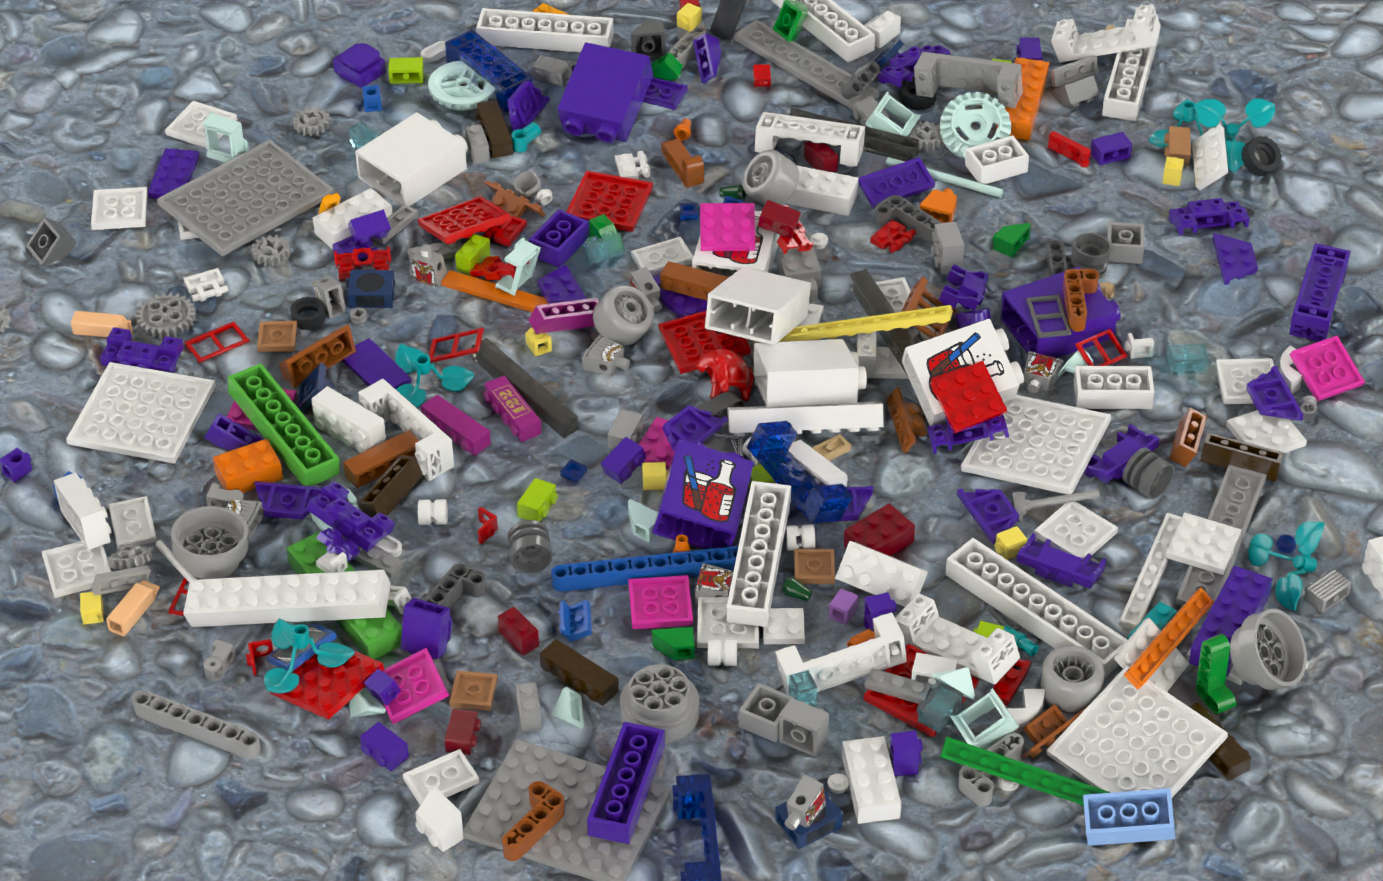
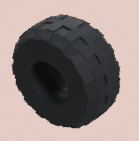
[710,0,746,41]

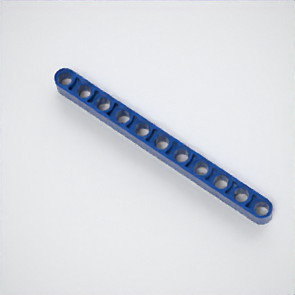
[551,546,739,592]

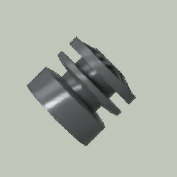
[1069,233,1111,279]
[1123,447,1175,499]
[508,520,552,573]

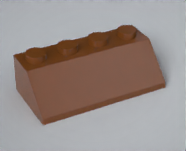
[279,324,356,388]

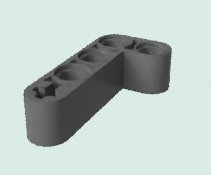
[875,195,941,244]
[423,563,487,608]

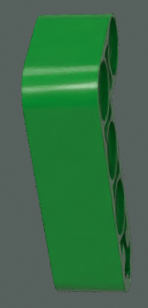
[1196,634,1236,715]

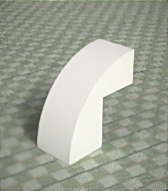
[1279,346,1303,394]
[1007,689,1045,733]

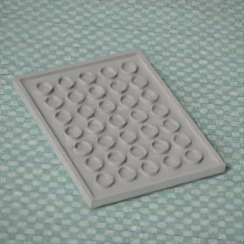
[157,139,335,257]
[463,739,672,881]

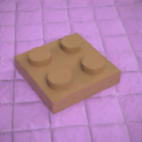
[257,321,298,352]
[794,549,835,584]
[449,671,498,711]

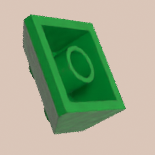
[773,0,808,42]

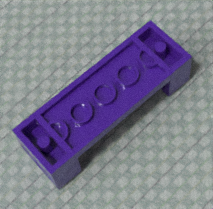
[1289,243,1351,342]

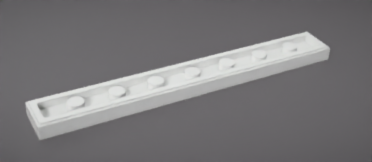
[1119,513,1182,630]

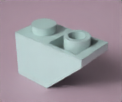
[628,499,657,542]

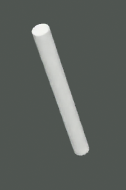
[155,540,197,583]

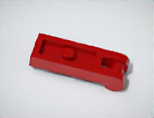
[1048,131,1091,168]
[992,659,1032,706]

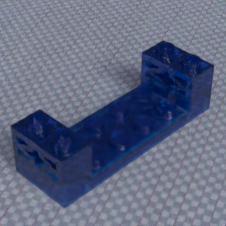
[445,29,532,112]
[746,421,853,524]
[672,774,722,881]

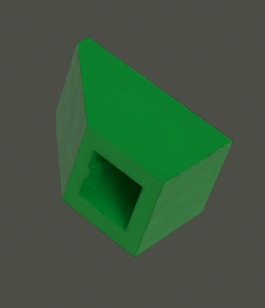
[652,627,695,660]

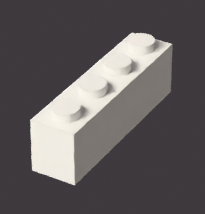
[782,440,848,498]

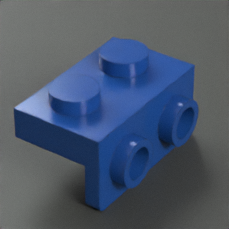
[558,600,592,643]

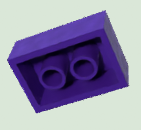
[529,209,589,268]

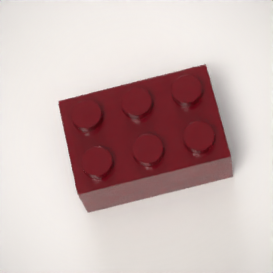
[844,503,915,556]

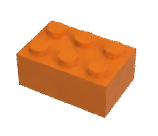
[213,439,283,493]

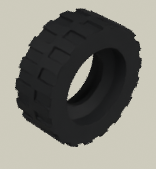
[899,76,937,110]
[1241,136,1282,177]

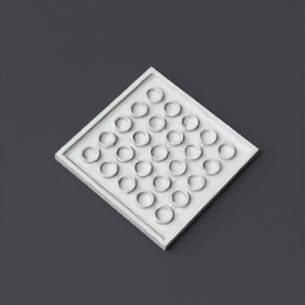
[66,362,216,464]
[961,395,1111,495]
[1047,666,1228,797]

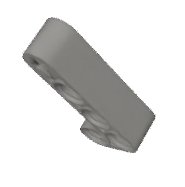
[669,24,706,70]
[958,733,1024,807]

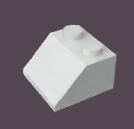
[864,11,901,48]
[416,786,464,852]

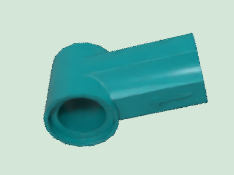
[512,122,541,153]

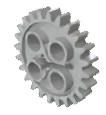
[135,292,196,339]

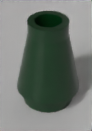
[719,184,746,202]
[781,577,813,602]

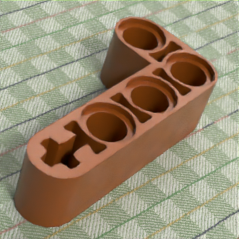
[661,138,704,188]
[1063,269,1099,332]
[502,781,565,861]

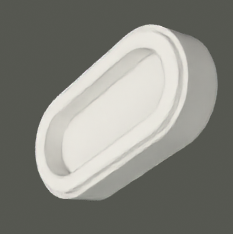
[420,41,451,63]
[374,535,402,557]

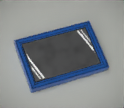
[266,622,337,671]

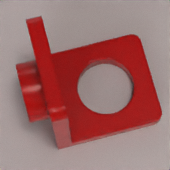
[753,64,771,87]
[478,507,498,544]
[246,639,273,676]

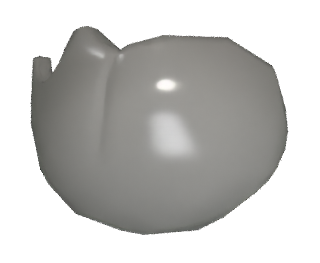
[513,171,541,198]

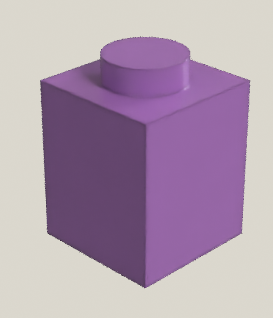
[829,589,858,625]

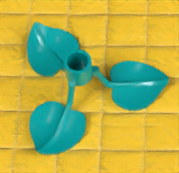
[1194,98,1275,173]
[1148,99,1230,148]
[395,343,475,408]
[1248,521,1325,611]
[264,618,355,693]

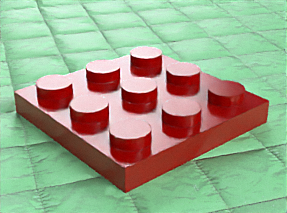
[930,361,1007,434]

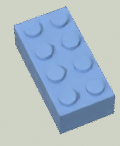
[1083,788,1175,846]

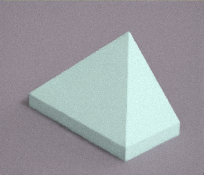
[932,667,975,699]
[551,687,584,729]
[350,688,386,718]

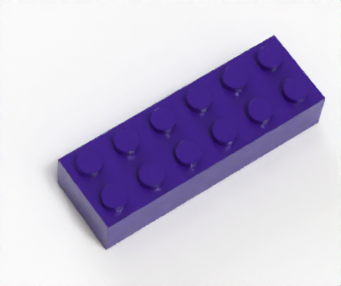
[1189,566,1273,677]
[587,722,665,845]

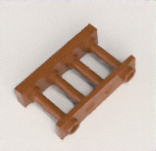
[901,276,957,339]

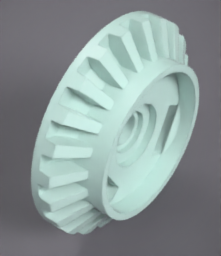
[428,60,498,111]
[940,92,1011,159]

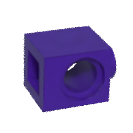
[0,447,32,482]
[364,669,401,706]

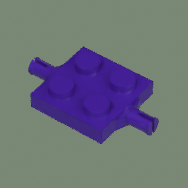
[316,528,361,562]

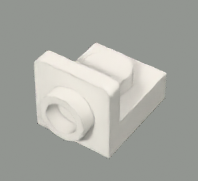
[1124,333,1154,359]
[316,551,348,573]
[387,586,412,614]

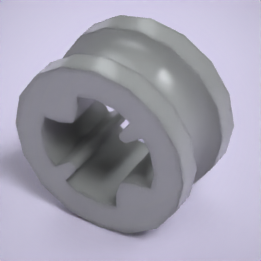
[350,308,367,325]
[1299,395,1317,414]

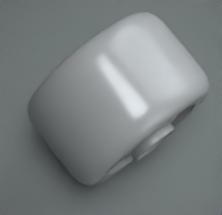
[743,150,799,206]
[593,285,654,346]
[1040,645,1105,713]

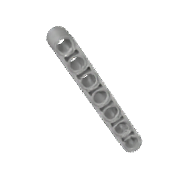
[132,690,261,759]

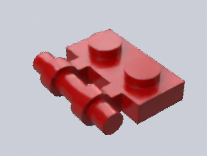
[483,215,527,247]
[870,220,916,253]

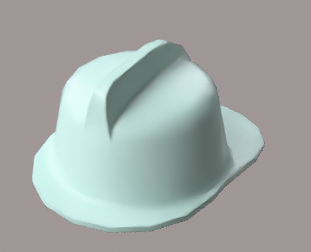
[1058,345,1093,378]

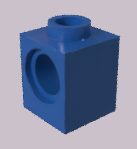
[362,85,382,112]

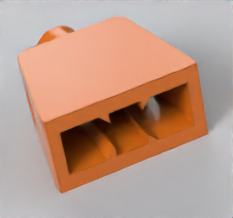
[920,188,957,223]

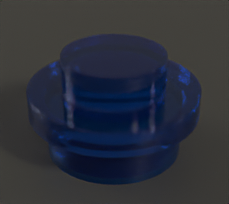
[1276,534,1296,553]

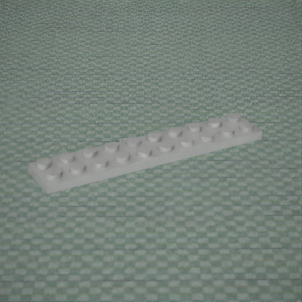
[734,20,879,110]
[1176,465,1267,613]

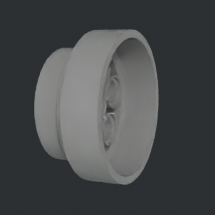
[171,506,249,579]
[1230,609,1307,690]
[620,664,699,743]

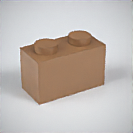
[1164,126,1191,166]

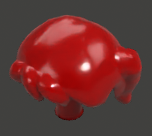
[696,348,754,402]

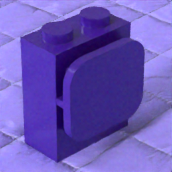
[333,43,386,88]
[401,598,452,660]

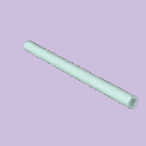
[886,157,1003,198]

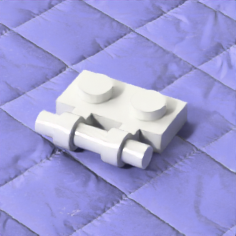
[615,151,651,180]
[183,268,228,302]

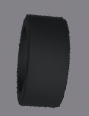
[290,297,326,330]

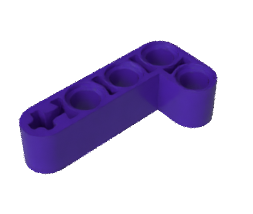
[955,308,992,329]

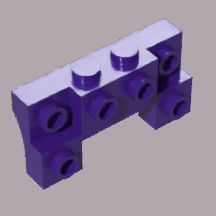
[877,45,950,88]
[1169,198,1250,235]
[939,264,989,311]
[100,327,184,373]
[927,414,1009,454]
[1083,424,1160,484]
[306,481,395,552]
[1017,533,1106,589]

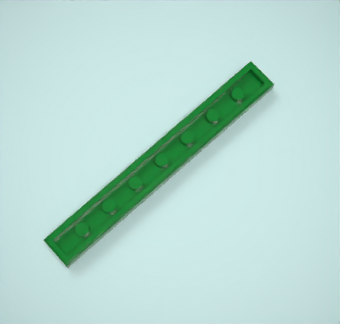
[940,737,1111,806]

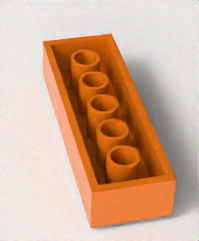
[996,57,1049,141]

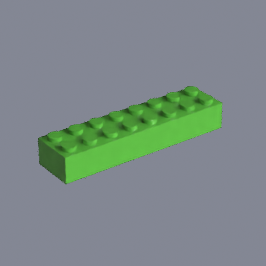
[228,363,339,486]
[286,531,402,659]

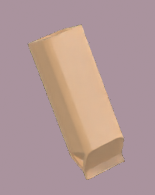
[71,311,133,337]
[106,580,160,637]

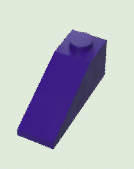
[693,33,721,84]
[204,413,264,450]

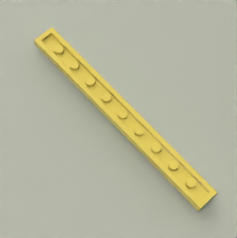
[779,305,953,342]

